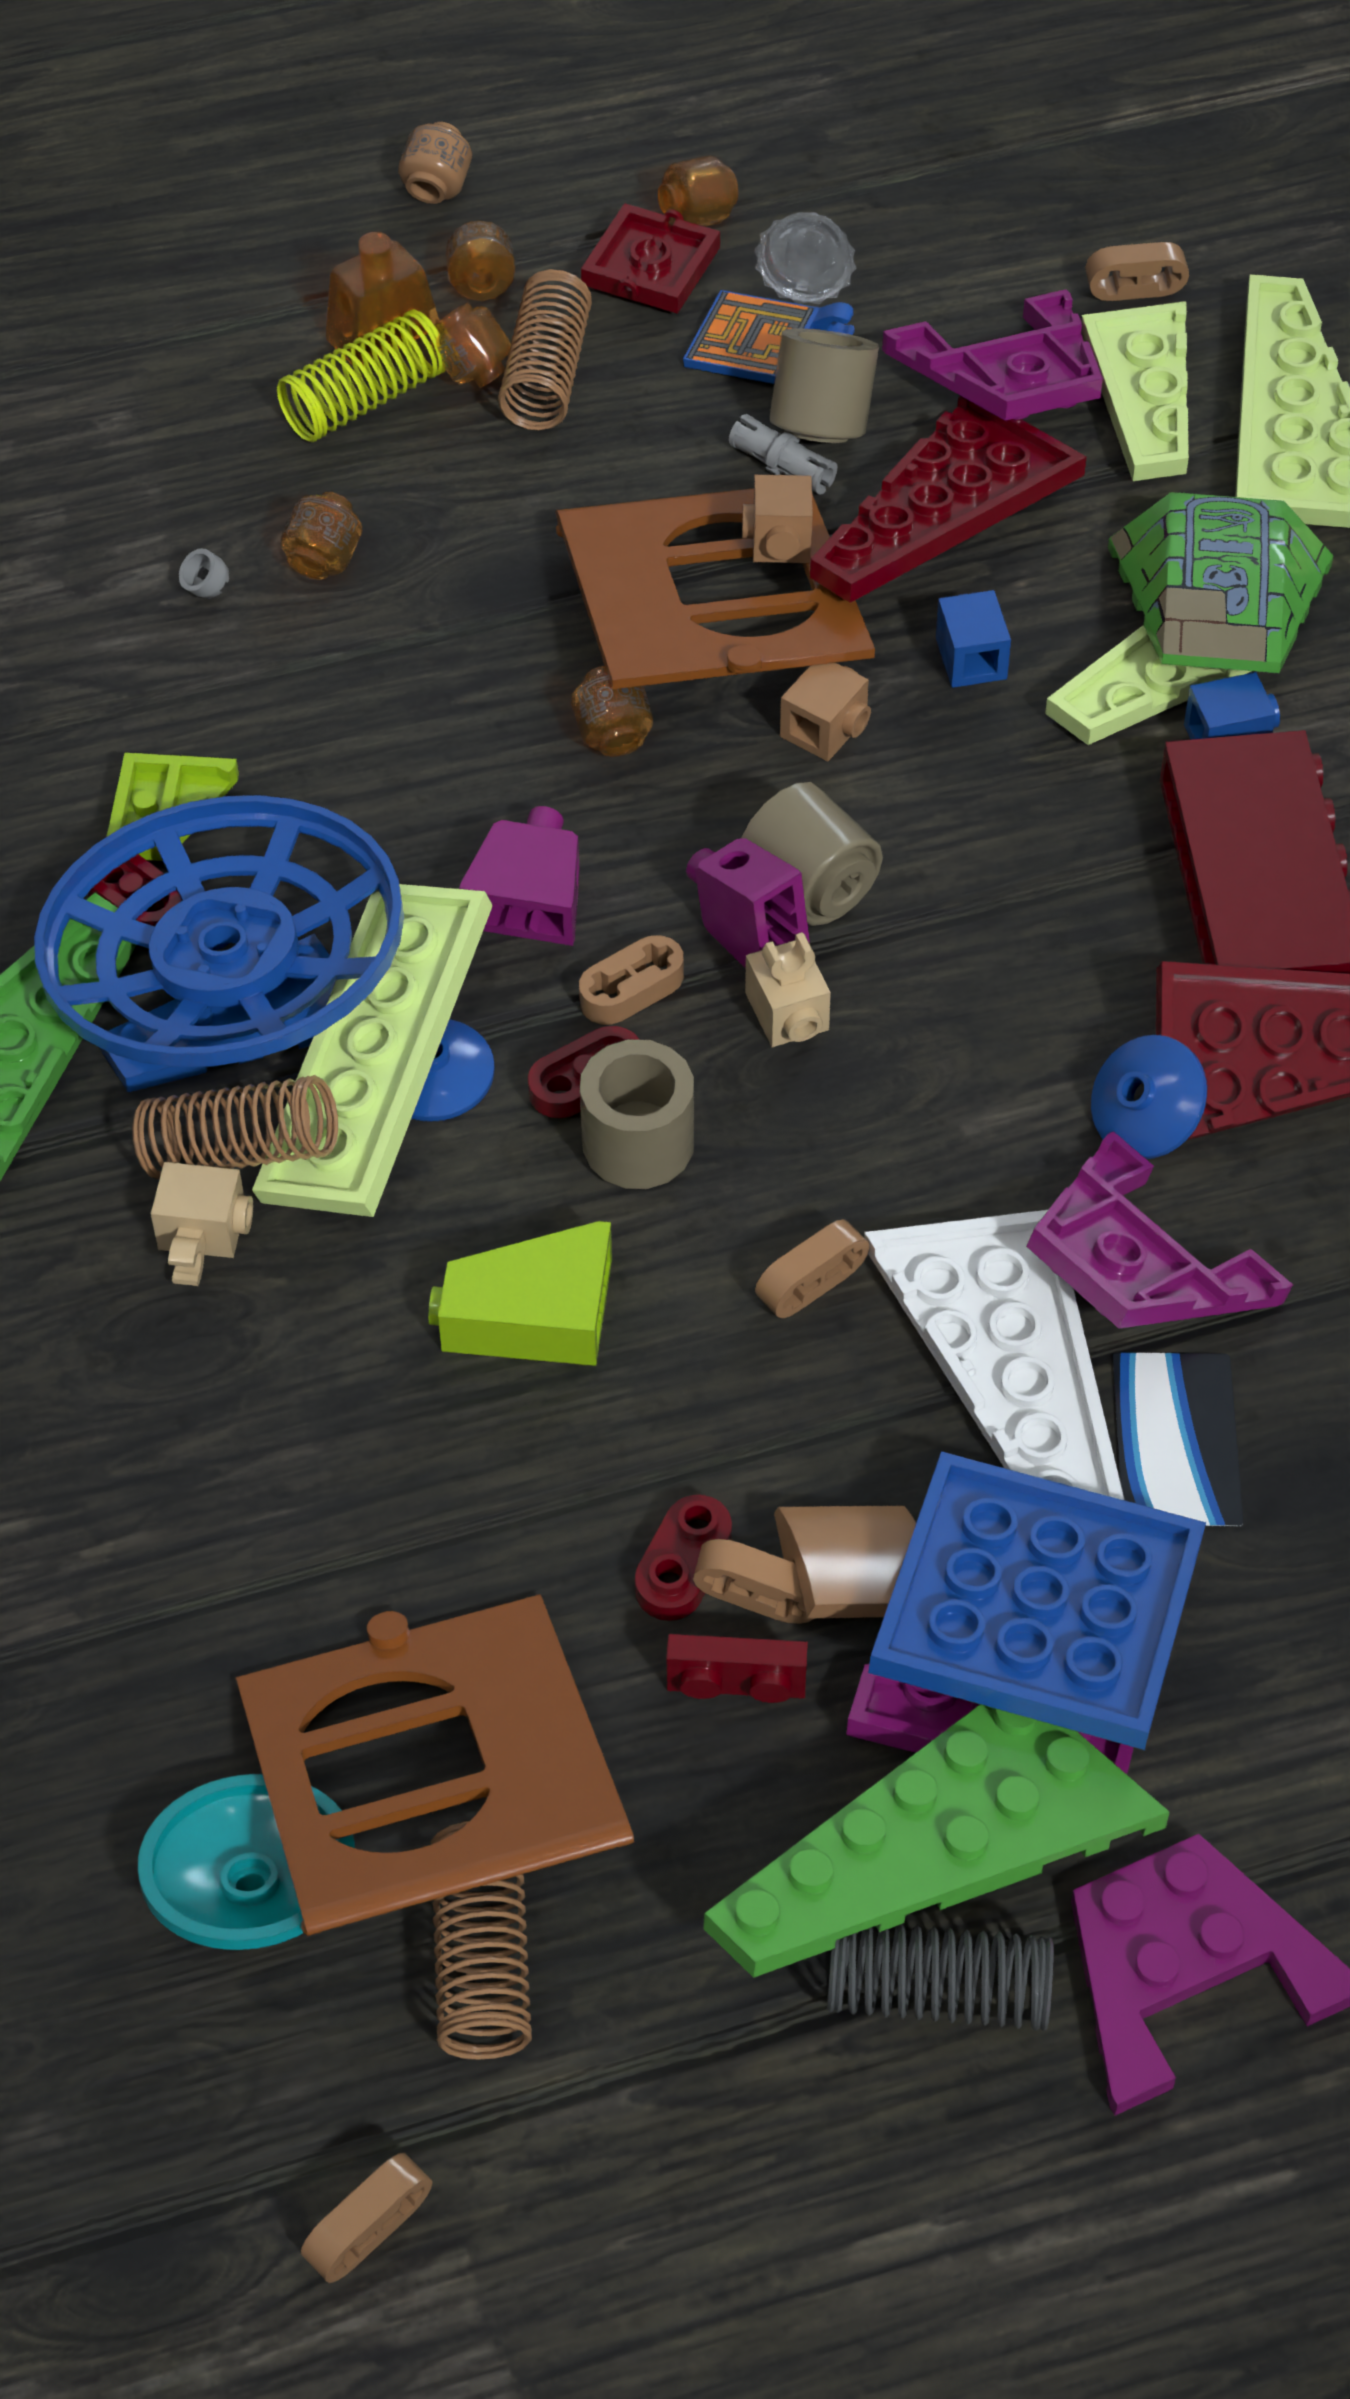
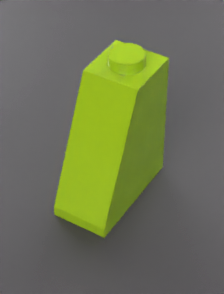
[429,1221,612,1366]

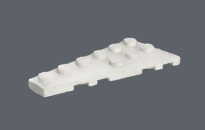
[864,1210,1124,1500]

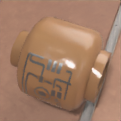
[398,122,472,204]

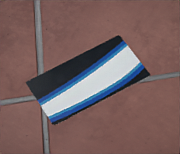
[1113,1353,1244,1526]

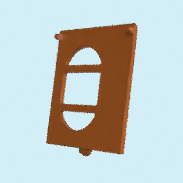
[555,488,875,689]
[236,1594,634,1936]

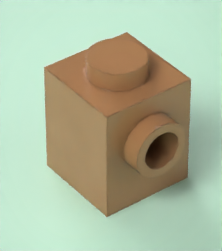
[742,475,813,563]
[780,663,871,761]

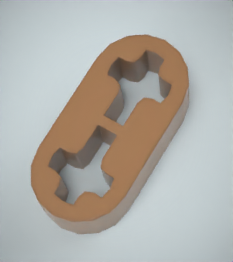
[1085,242,1189,301]
[579,935,684,1025]
[755,1219,870,1318]
[693,1539,815,1624]
[301,2153,433,2283]

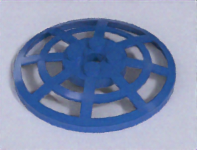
[34,795,404,1067]

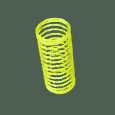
[277,309,448,443]

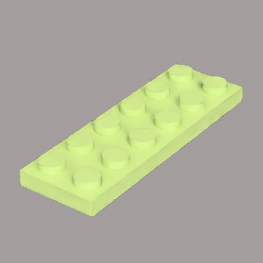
[252,884,493,1217]

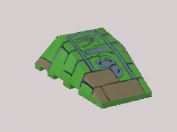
[1108,492,1333,673]

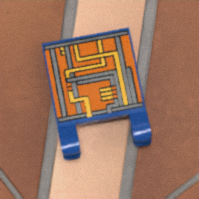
[683,290,855,384]

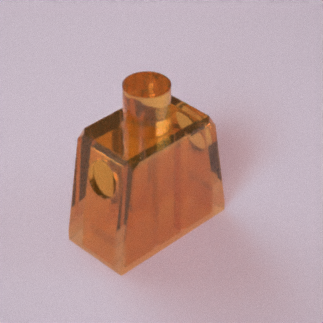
[326,232,440,368]

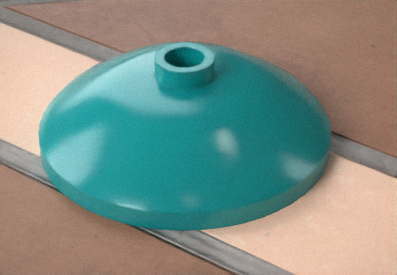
[138,1774,355,1950]

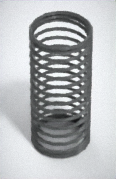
[827,1924,1054,2032]

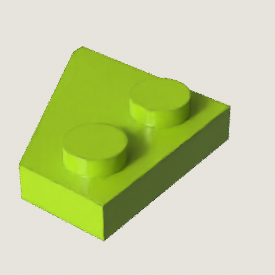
[107,753,239,861]

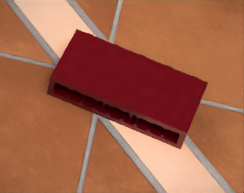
[1160,730,1350,974]

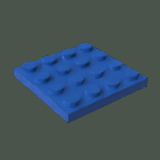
[868,1451,1206,1750]

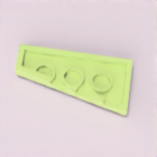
[1081,301,1189,481]
[1045,625,1251,745]

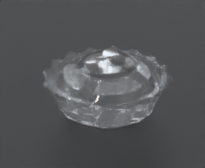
[754,213,857,305]

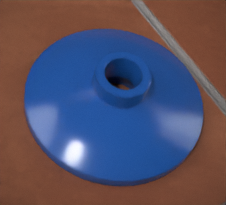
[411,1019,494,1121]
[1091,1035,1207,1159]

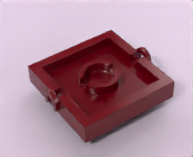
[581,203,720,314]

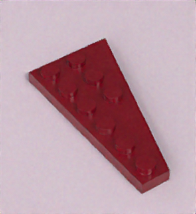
[810,396,1087,603]
[1156,961,1350,1140]

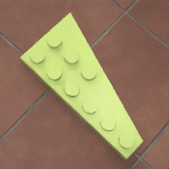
[1235,274,1350,528]

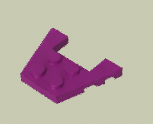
[882,289,1103,421]
[1026,1131,1293,1329]
[1071,1834,1350,2116]

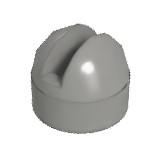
[179,548,229,599]

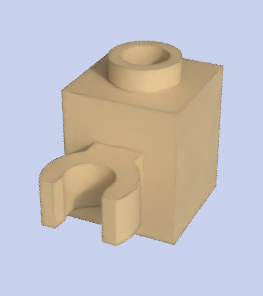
[745,932,831,1047]
[151,1162,253,1286]

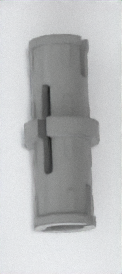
[729,414,837,495]

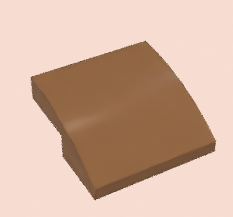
[774,1506,916,1619]

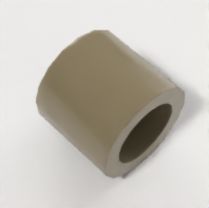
[769,328,879,443]
[742,782,883,926]
[580,1039,694,1189]

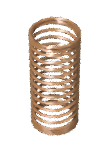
[498,269,592,430]
[132,1075,338,1180]
[430,1821,532,2060]

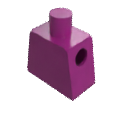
[459,806,580,946]
[686,838,810,968]

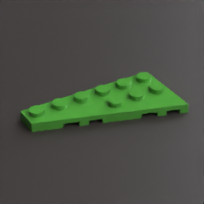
[0,893,137,1181]
[703,1704,1169,1978]

